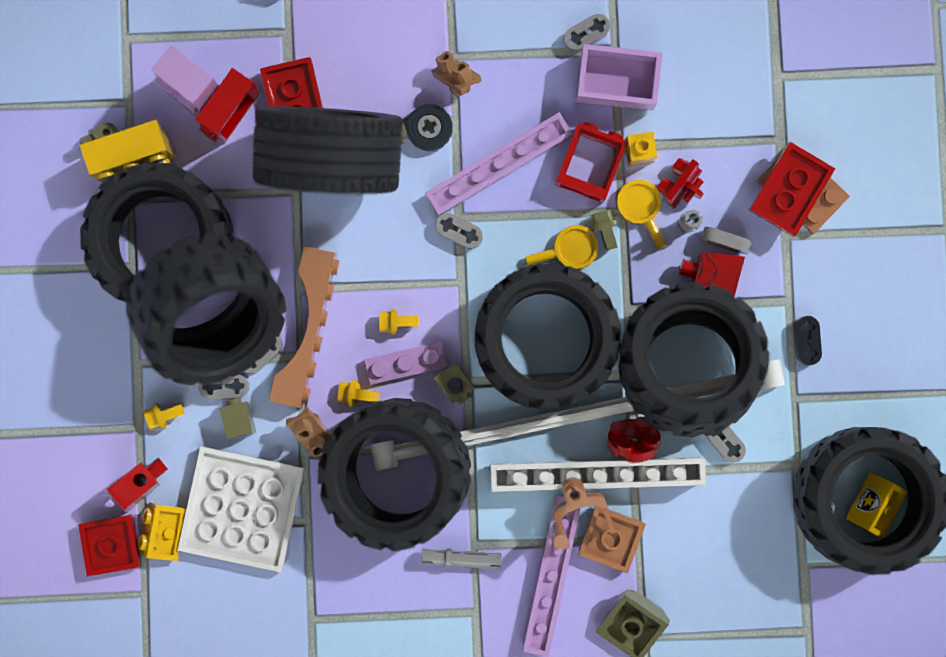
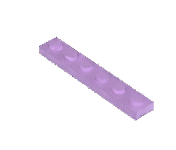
[425,112,573,216]
[523,495,581,657]

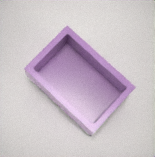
[576,44,663,111]
[151,45,219,117]

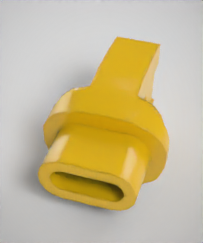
[379,308,419,336]
[337,380,381,407]
[143,402,185,430]

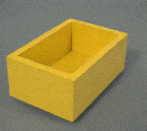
[80,120,176,183]

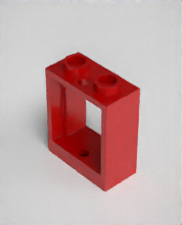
[195,67,261,143]
[555,122,628,204]

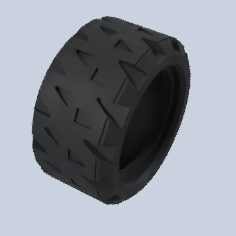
[80,162,234,303]
[126,233,286,386]
[474,263,621,409]
[618,282,770,437]
[317,398,471,551]
[793,427,946,575]

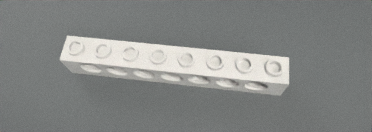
[490,457,706,492]

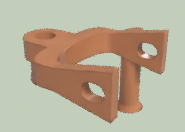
[553,477,616,550]

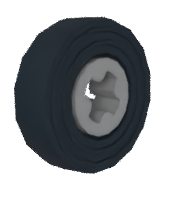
[406,104,453,151]

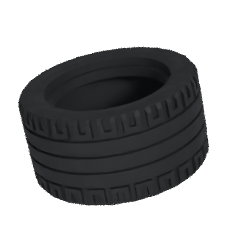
[252,106,403,195]

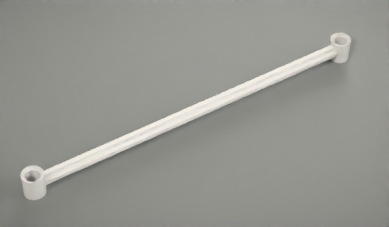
[370,359,785,471]

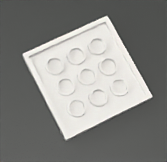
[177,446,305,573]

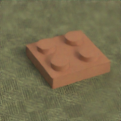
[577,506,646,574]

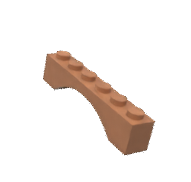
[269,246,340,408]

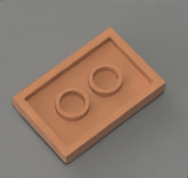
[756,144,850,235]

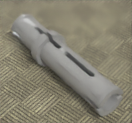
[421,548,502,570]

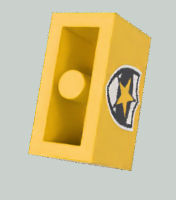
[845,472,908,539]

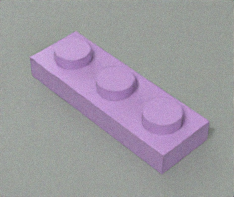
[364,342,447,385]

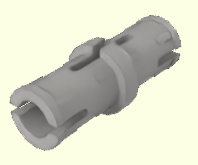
[678,210,702,233]

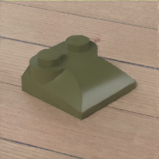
[595,590,670,657]

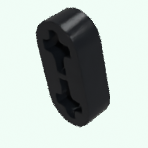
[794,316,822,366]

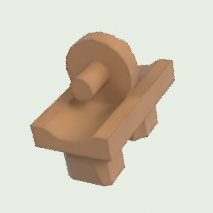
[432,51,482,96]
[286,408,331,458]

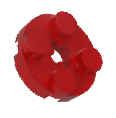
[607,417,661,462]

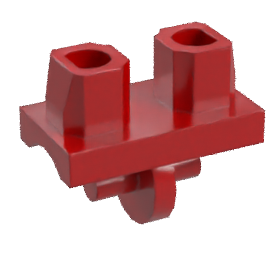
[657,158,704,209]

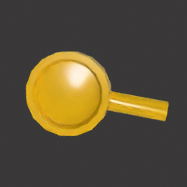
[616,179,667,250]
[525,225,599,269]

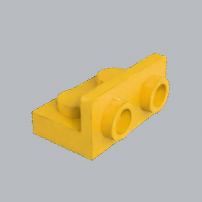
[138,502,186,561]

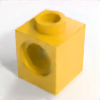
[625,131,658,166]

